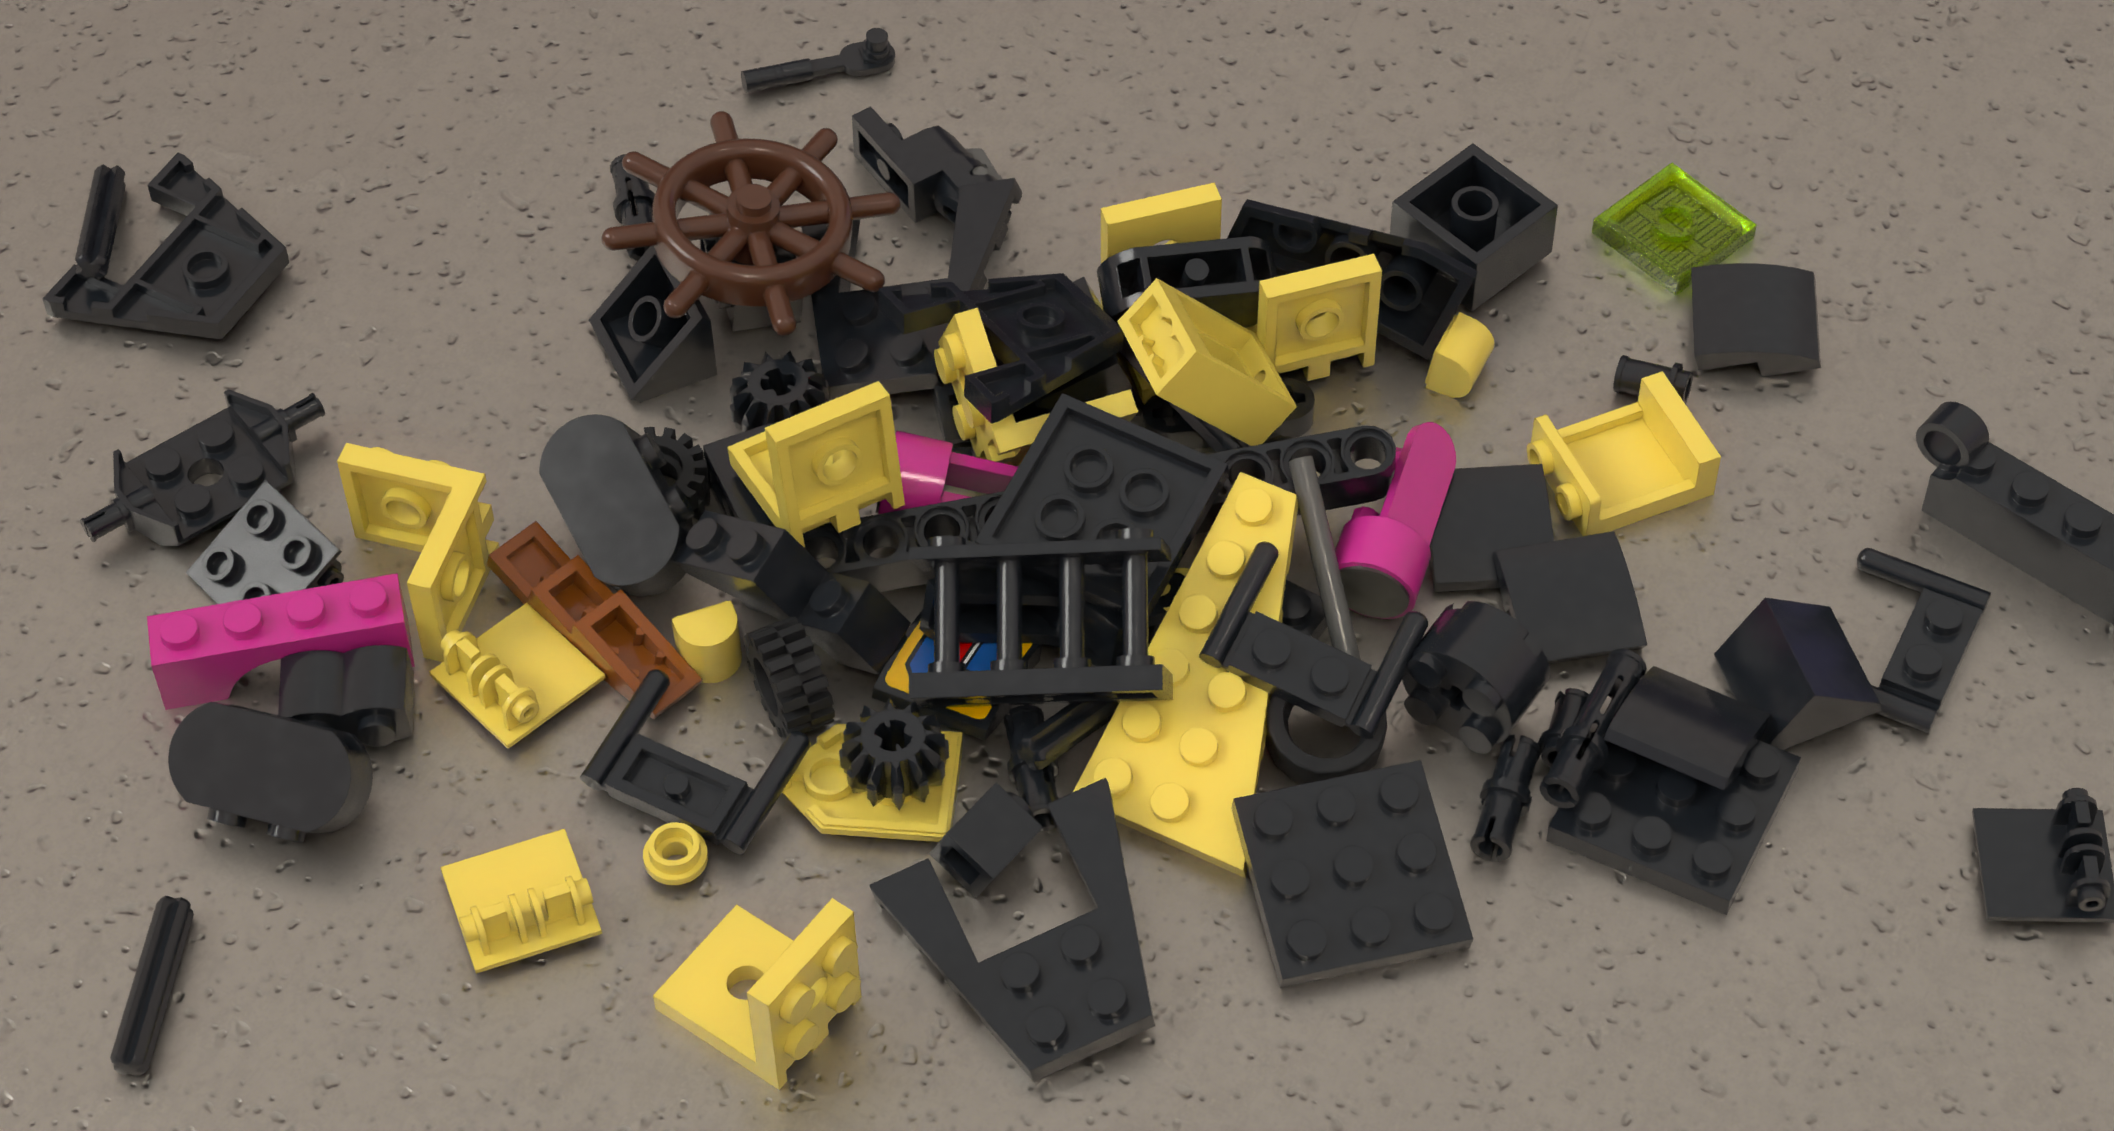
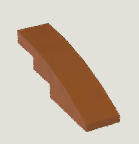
[487,521,702,720]

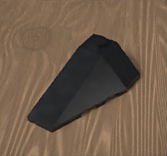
[1227,199,1478,360]

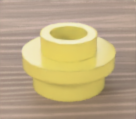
[643,822,708,885]

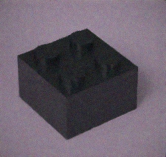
[1390,143,1558,312]

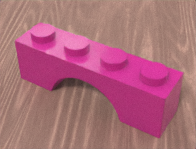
[147,573,415,710]

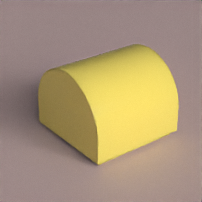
[1425,312,1494,398]
[672,600,742,683]

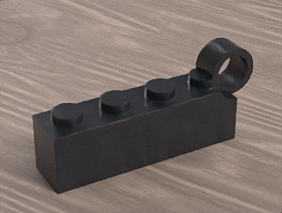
[1916,401,2114,625]

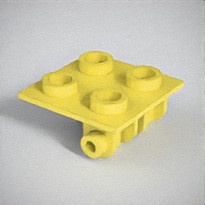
[429,603,606,749]
[440,828,602,974]

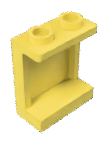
[1526,371,1721,536]

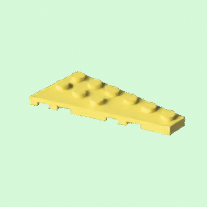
[1072,472,1298,879]

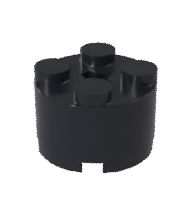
[1402,601,1550,754]

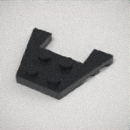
[43,152,290,339]
[879,273,1123,424]

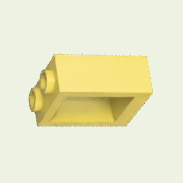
[1117,278,1297,446]

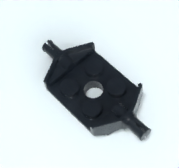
[80,389,325,546]

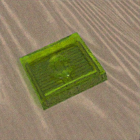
[1592,162,1757,296]

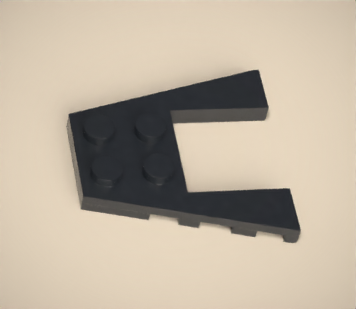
[801,178,1022,400]
[869,778,1155,1082]

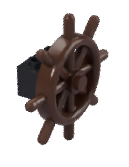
[601,111,901,336]

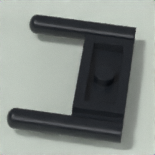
[1199,541,1428,739]
[1857,548,1991,733]
[580,669,811,855]

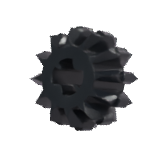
[730,351,830,432]
[839,698,949,811]

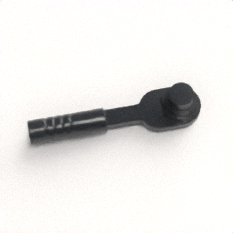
[741,28,895,93]

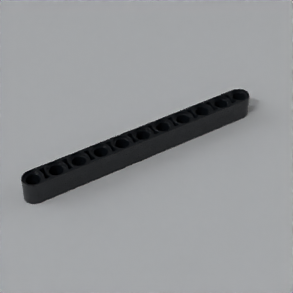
[742,426,1396,612]

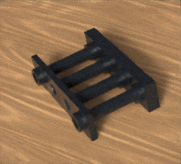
[909,528,1173,708]

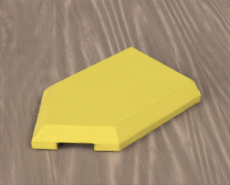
[782,723,963,842]

